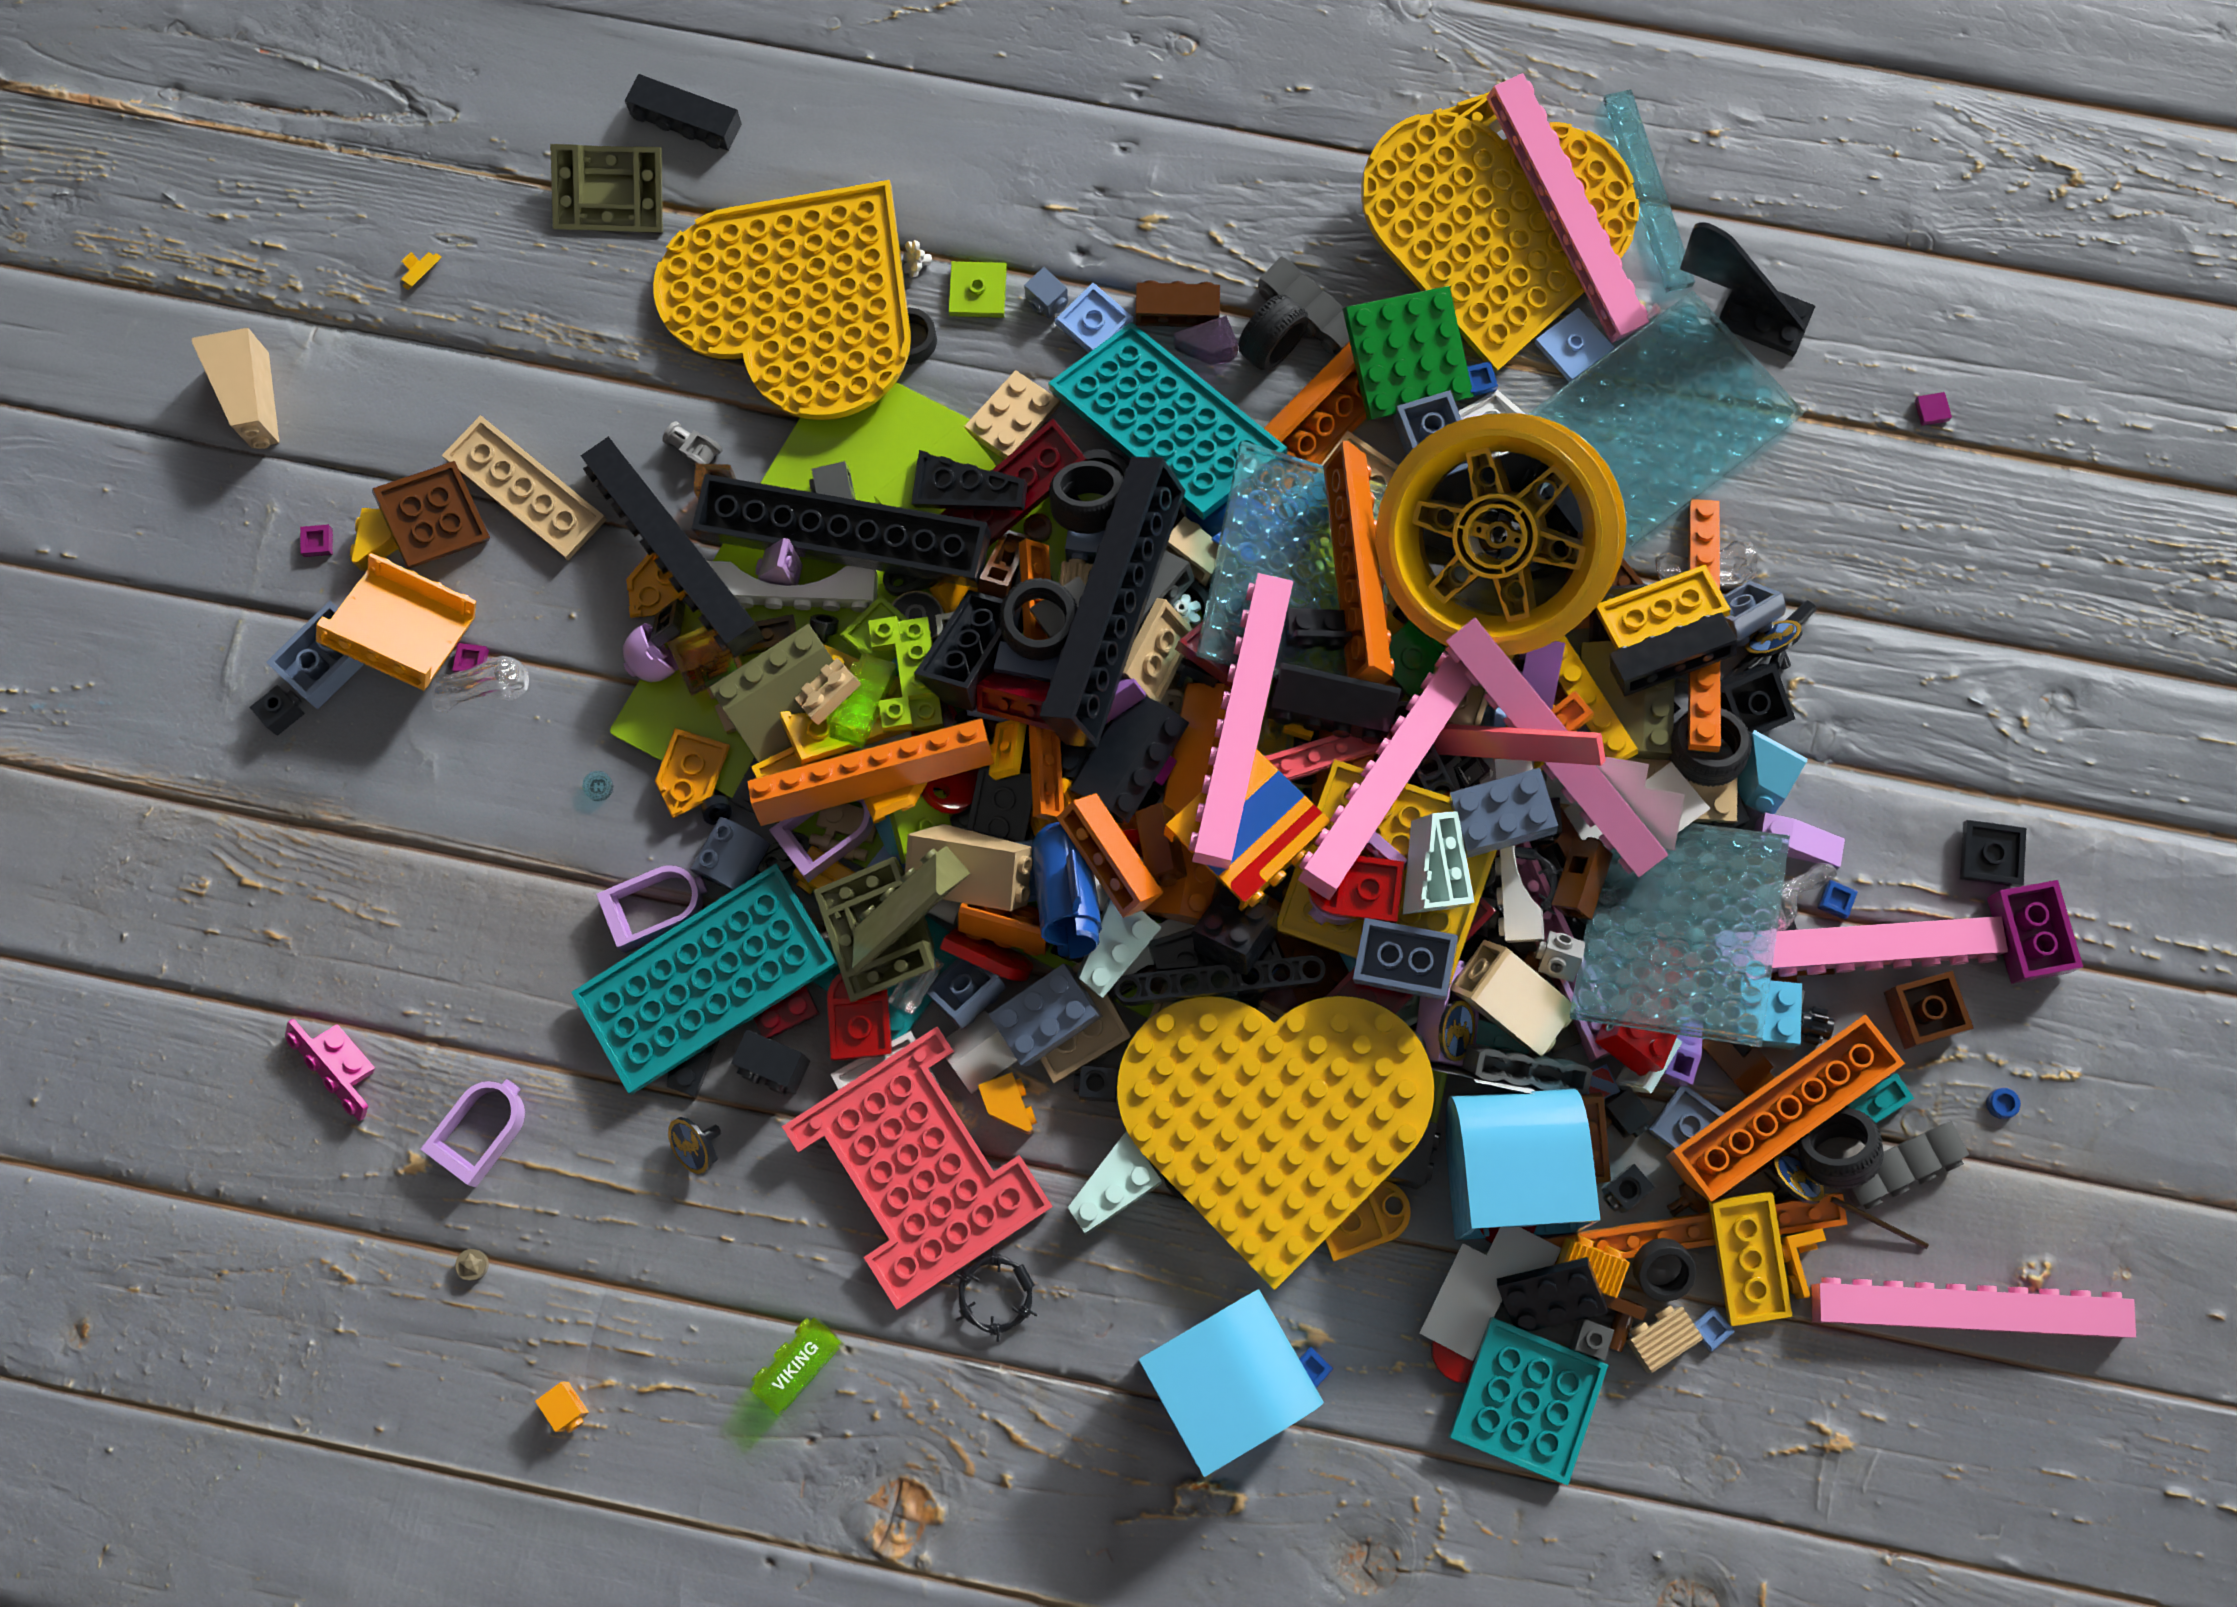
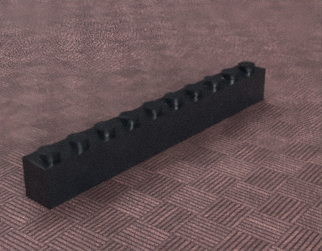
[580,436,764,658]

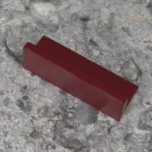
[977,671,1053,731]

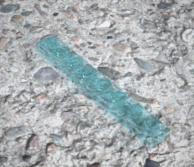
[1603,89,1695,293]

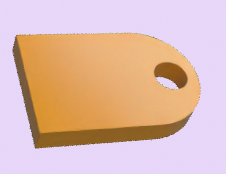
[1325,1180,1411,1262]

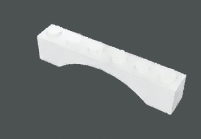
[707,561,878,612]
[1490,759,1544,943]

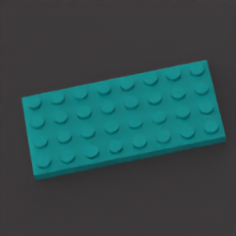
[1048,322,1287,520]
[571,864,838,1095]

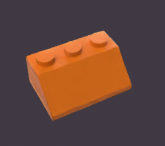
[958,903,1050,956]

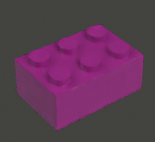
[1987,880,2083,984]

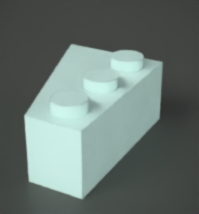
[1403,811,1475,914]
[1076,896,1162,998]
[1068,1130,1162,1236]

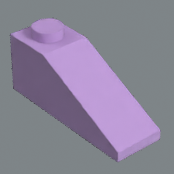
[756,538,803,586]
[1751,813,1845,868]

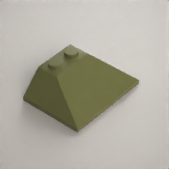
[550,144,663,233]
[814,857,934,1002]

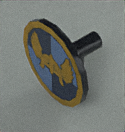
[1745,620,1803,670]
[1438,1000,1475,1062]
[668,1117,721,1174]
[1764,1152,1824,1204]

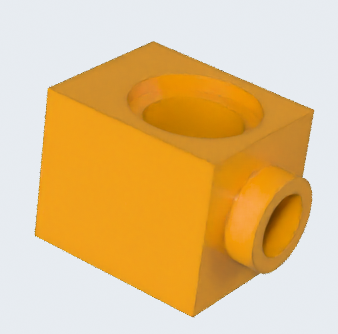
[535,1382,589,1433]

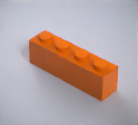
[1056,793,1163,918]

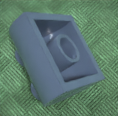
[1724,581,1786,647]
[690,817,771,891]
[924,958,1006,1030]

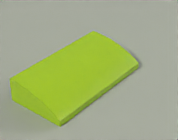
[874,423,996,514]

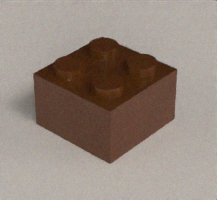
[1884,971,1974,1050]

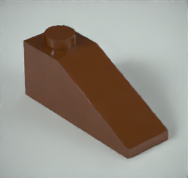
[978,530,1032,599]

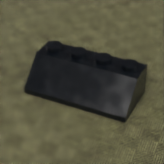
[914,590,1024,712]
[1266,663,1401,744]
[1068,696,1189,823]

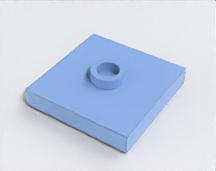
[1055,283,1133,353]
[1534,308,1615,383]

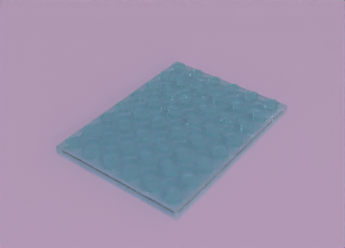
[1527,290,1805,547]
[1196,441,1388,679]
[1570,823,1790,1047]

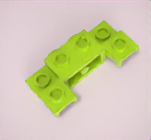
[868,616,944,733]

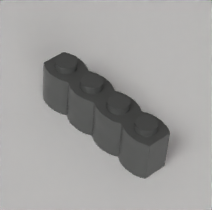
[1258,256,1350,355]
[1462,1044,1593,1095]
[1845,1121,1969,1210]

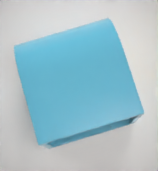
[1445,1089,1600,1241]
[1138,1289,1324,1477]

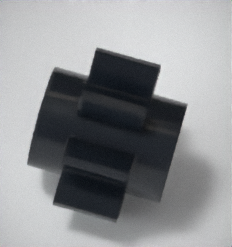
[1801,1006,1834,1046]

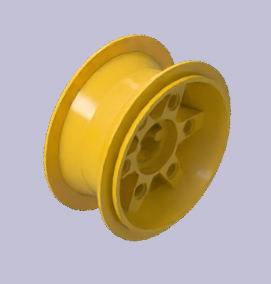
[1376,413,1627,656]

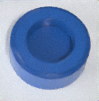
[1986,1088,2021,1119]

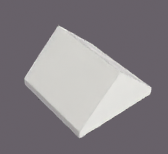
[945,1010,1018,1094]

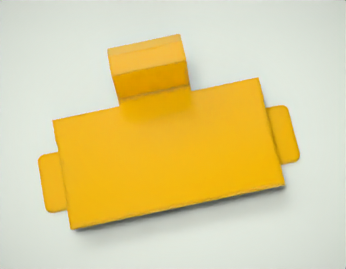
[401,252,442,290]

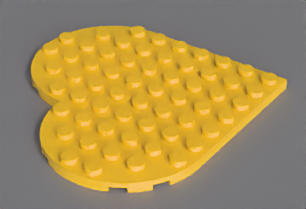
[1361,111,1639,373]
[653,180,911,420]
[1117,996,1434,1290]

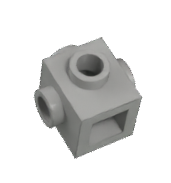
[1535,931,1585,982]

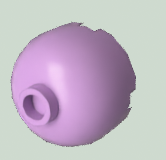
[623,623,680,682]

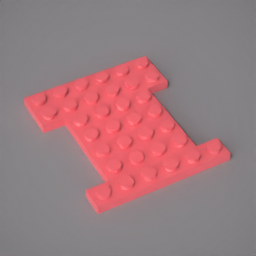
[782,1026,1053,1310]

